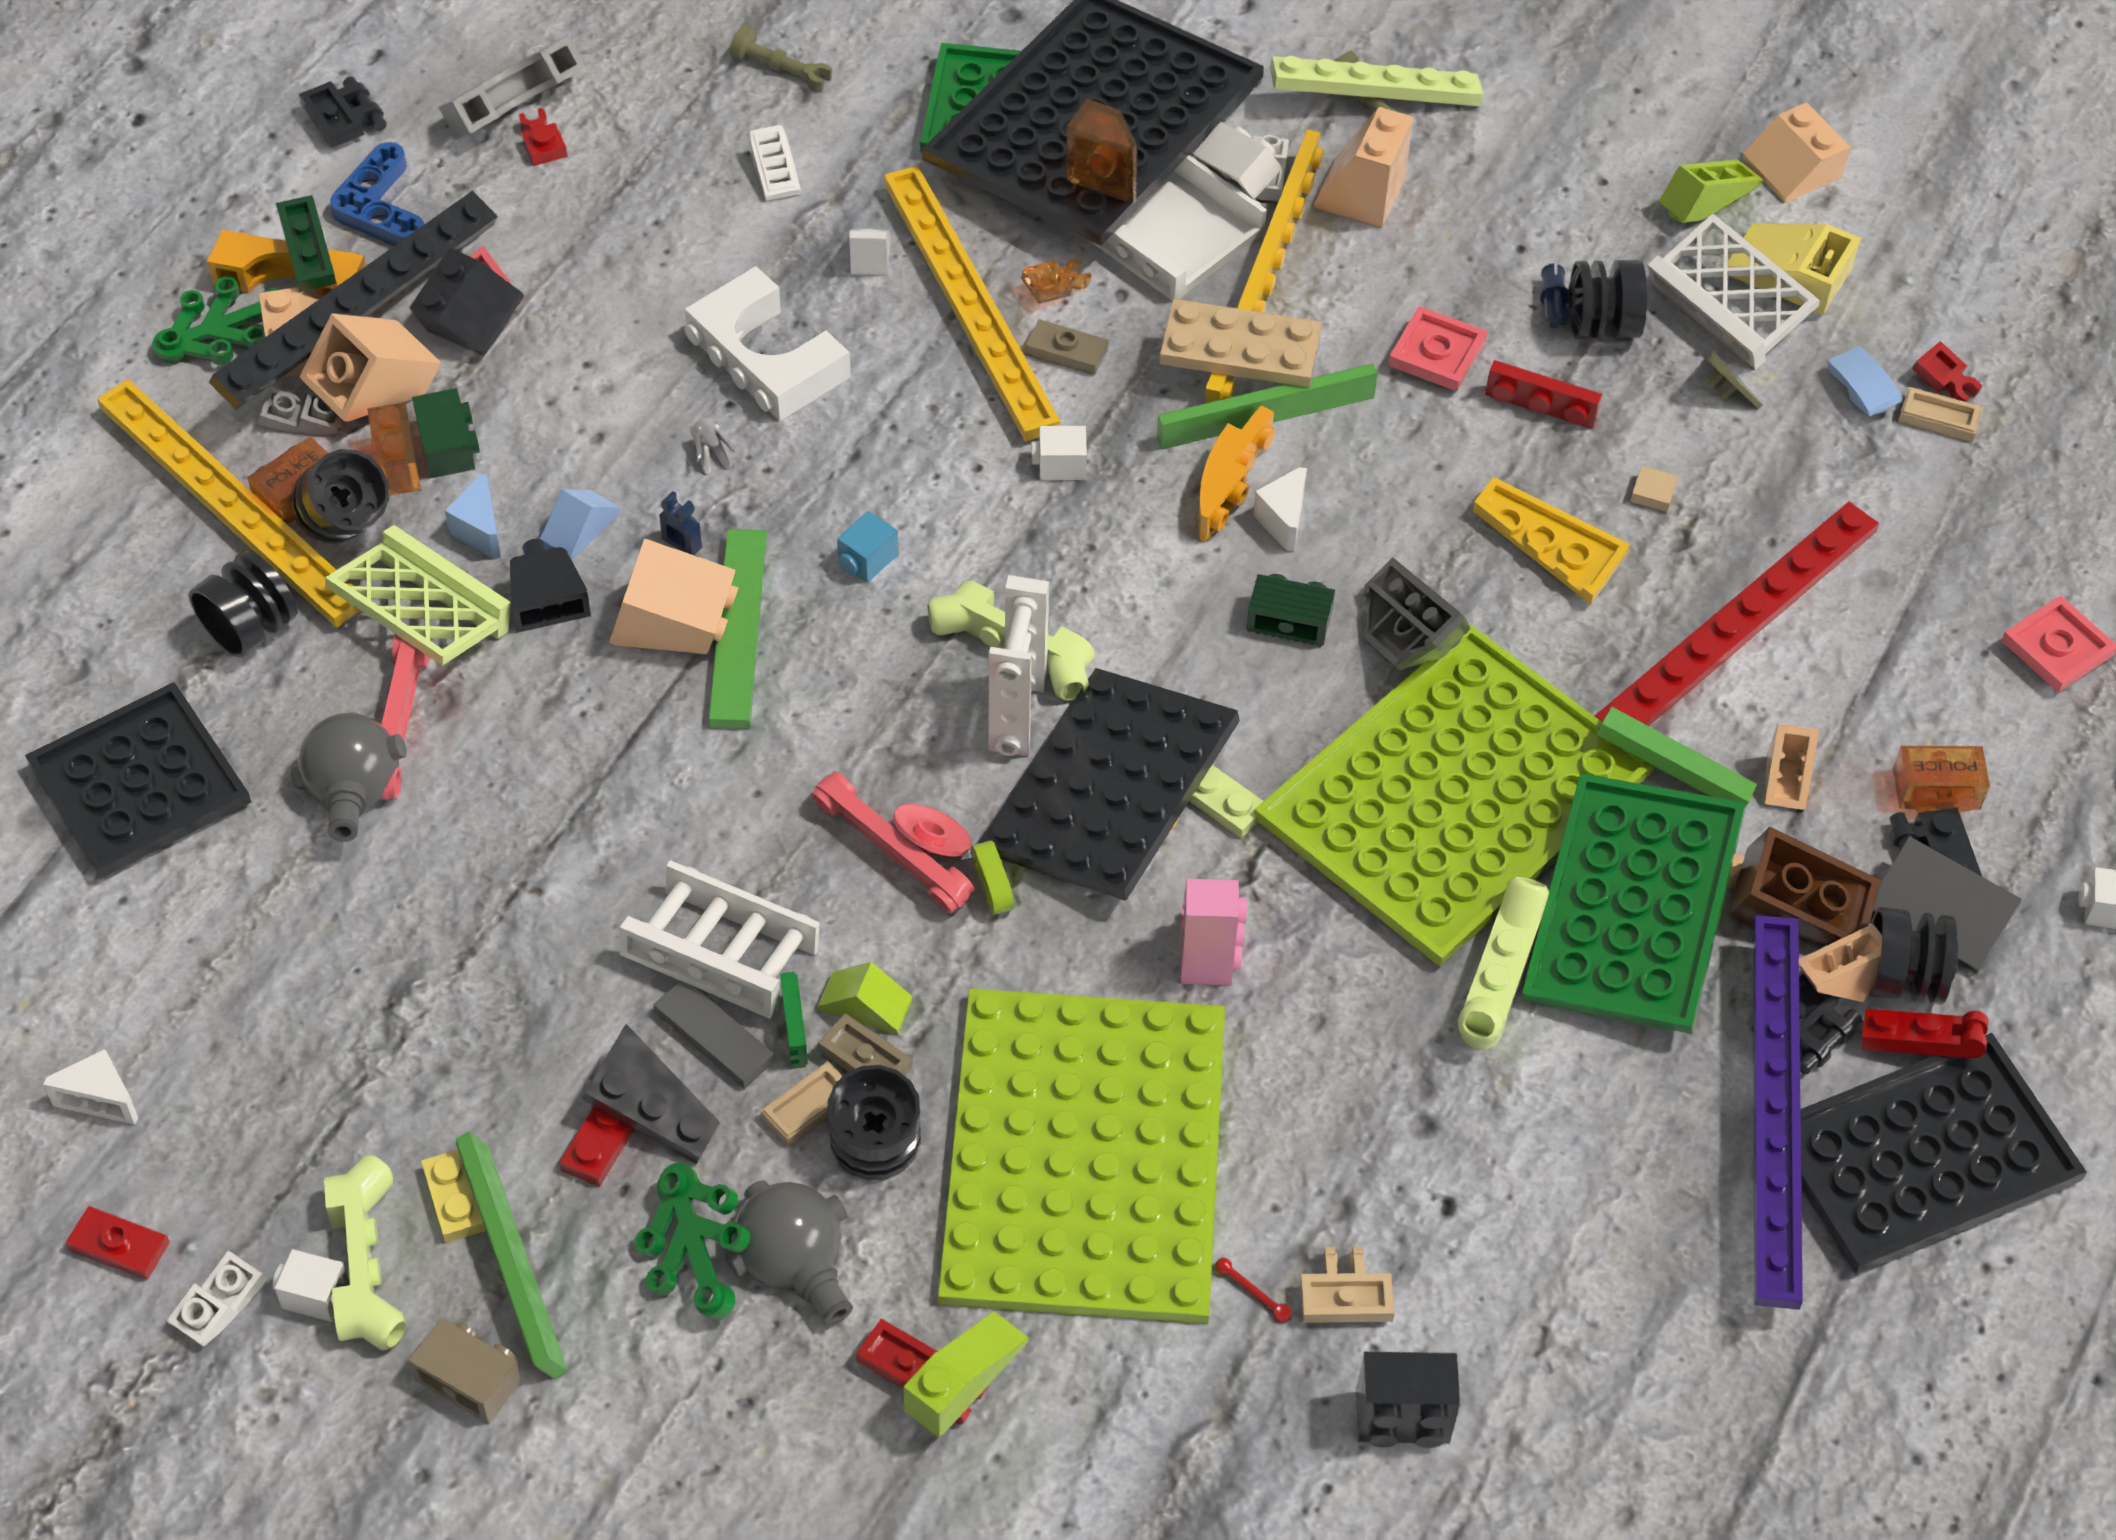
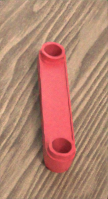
[381,634,431,800]
[810,771,975,914]

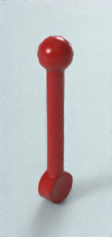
[1215,1257,1292,1324]

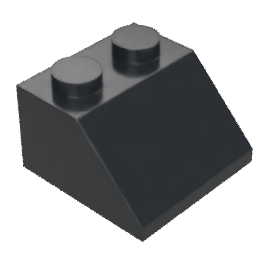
[409,248,524,356]

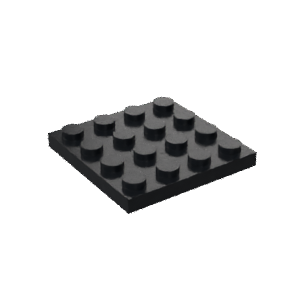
[25,682,252,879]

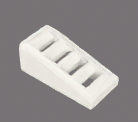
[748,125,801,201]

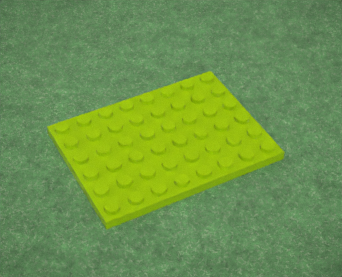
[1254,624,1655,967]
[938,988,1225,1324]

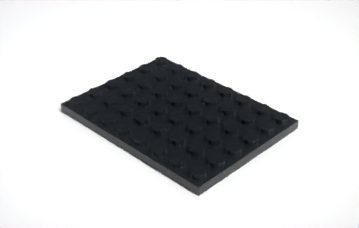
[922,0,1264,246]

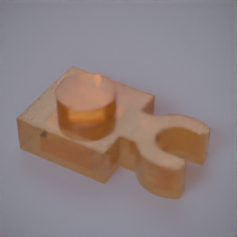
[1021,259,1092,304]

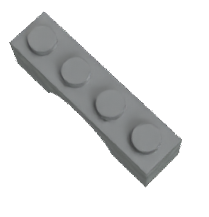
[438,36,587,139]

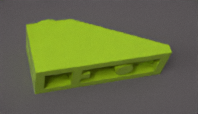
[1658,159,1763,223]
[904,1311,1029,1438]

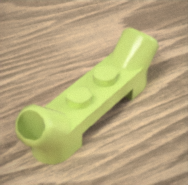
[927,581,1095,701]
[1458,876,1550,1050]
[324,1155,406,1351]

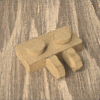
[1300,1246,1395,1323]

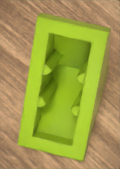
[817,962,913,1035]

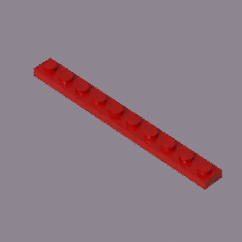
[1595,501,1879,726]

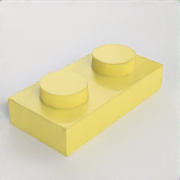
[421,1150,486,1243]

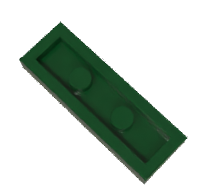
[276,195,337,292]

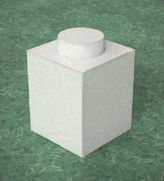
[1032,426,1087,480]
[2078,867,2116,929]
[273,1249,349,1322]

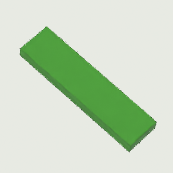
[1596,707,1757,806]

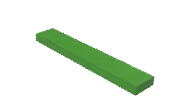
[1157,364,1378,450]
[709,529,767,729]
[455,1131,568,1379]

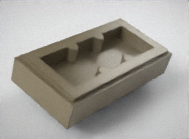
[1025,319,1109,375]

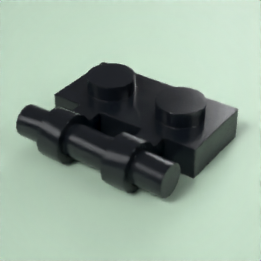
[299,76,387,148]
[1889,808,1982,876]
[1751,973,1862,1075]

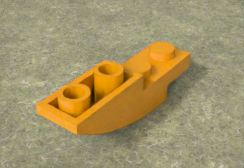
[1198,406,1276,542]

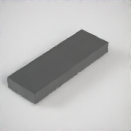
[653,981,775,1089]

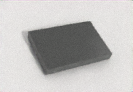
[1872,836,2022,973]

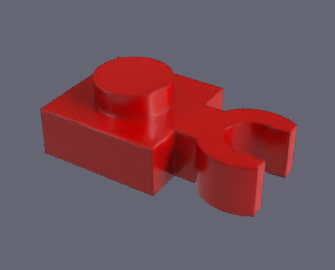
[519,108,568,166]
[1911,341,1983,402]

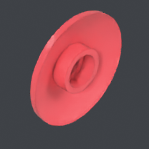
[893,804,971,857]

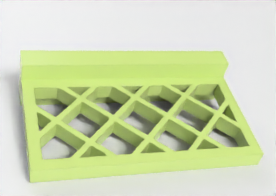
[325,525,511,666]

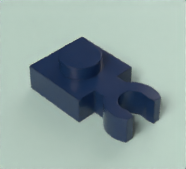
[659,491,702,555]

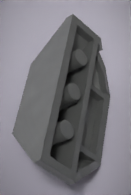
[1362,557,1471,671]

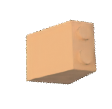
[1314,107,1413,228]
[299,314,441,421]
[609,538,738,654]

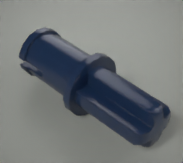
[1540,263,1568,328]

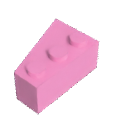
[1181,879,1247,986]

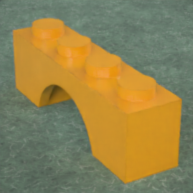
[207,230,366,298]

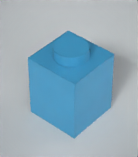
[837,511,899,583]

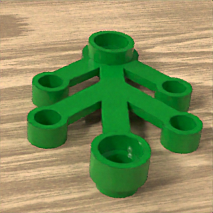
[152,277,282,365]
[635,1162,750,1320]

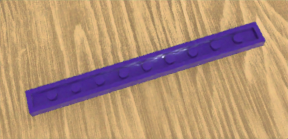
[1753,915,1803,1310]

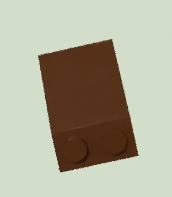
[1728,827,1881,945]

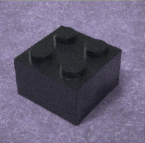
[1356,1351,1460,1448]

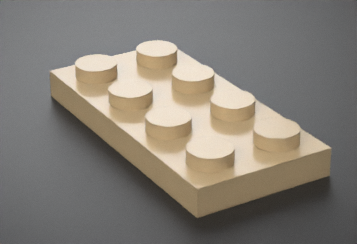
[1160,299,1322,388]

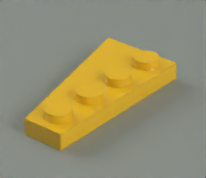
[1473,477,1630,605]

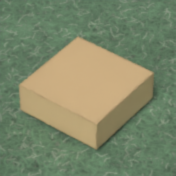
[1630,466,1679,512]

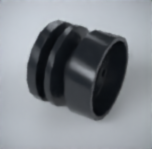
[1567,260,1647,339]
[290,449,389,543]
[188,550,298,658]
[1868,907,1958,1005]
[827,1065,921,1180]

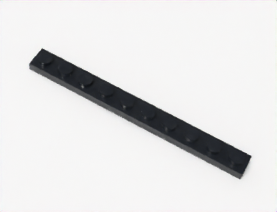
[209,190,498,410]

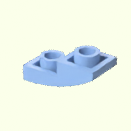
[1827,346,1902,416]

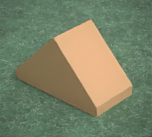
[1764,723,1819,810]
[1799,924,1882,1002]

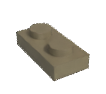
[818,1013,913,1076]

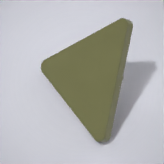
[1705,350,1763,409]

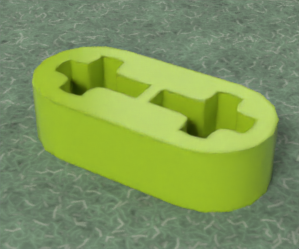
[971,840,1014,915]

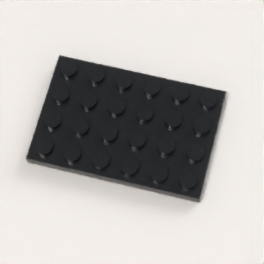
[979,668,1240,901]
[1801,1033,2087,1274]

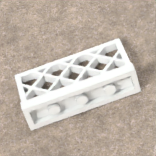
[1647,213,1820,370]

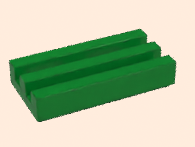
[780,972,808,1069]

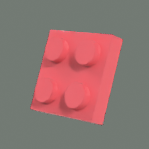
[1388,306,1488,391]
[2001,595,2116,693]

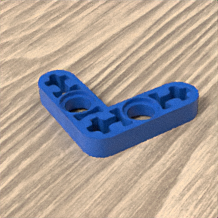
[330,142,424,246]

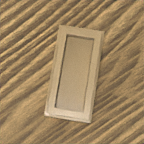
[1898,387,1983,442]
[760,1061,843,1147]

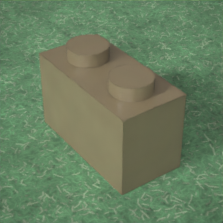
[408,1317,521,1424]

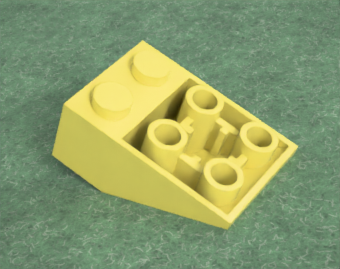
[1728,223,1861,315]

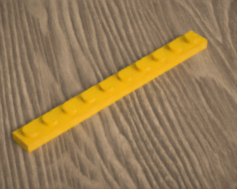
[1205,129,1325,403]
[884,165,1060,442]
[97,379,361,628]

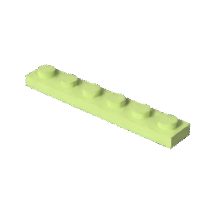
[1269,56,1484,106]

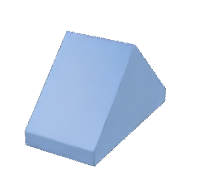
[445,474,501,559]
[540,489,621,560]

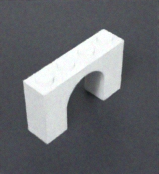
[685,266,851,421]

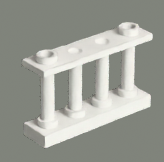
[989,575,1049,757]
[620,860,820,1019]

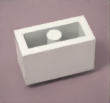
[1193,122,1282,200]

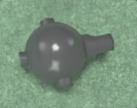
[291,712,407,842]
[725,1180,853,1325]

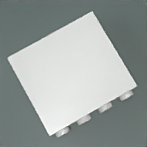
[1089,155,1267,301]

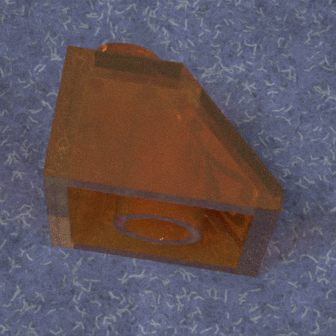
[1067,99,1137,204]

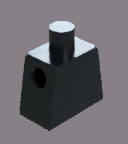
[510,539,591,633]

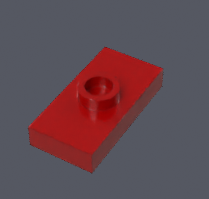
[65,1206,170,1280]

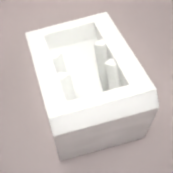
[849,229,891,275]
[1253,467,1307,552]
[43,1050,138,1125]

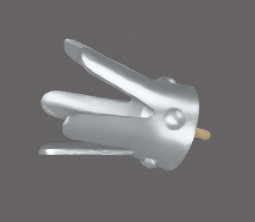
[690,418,736,475]

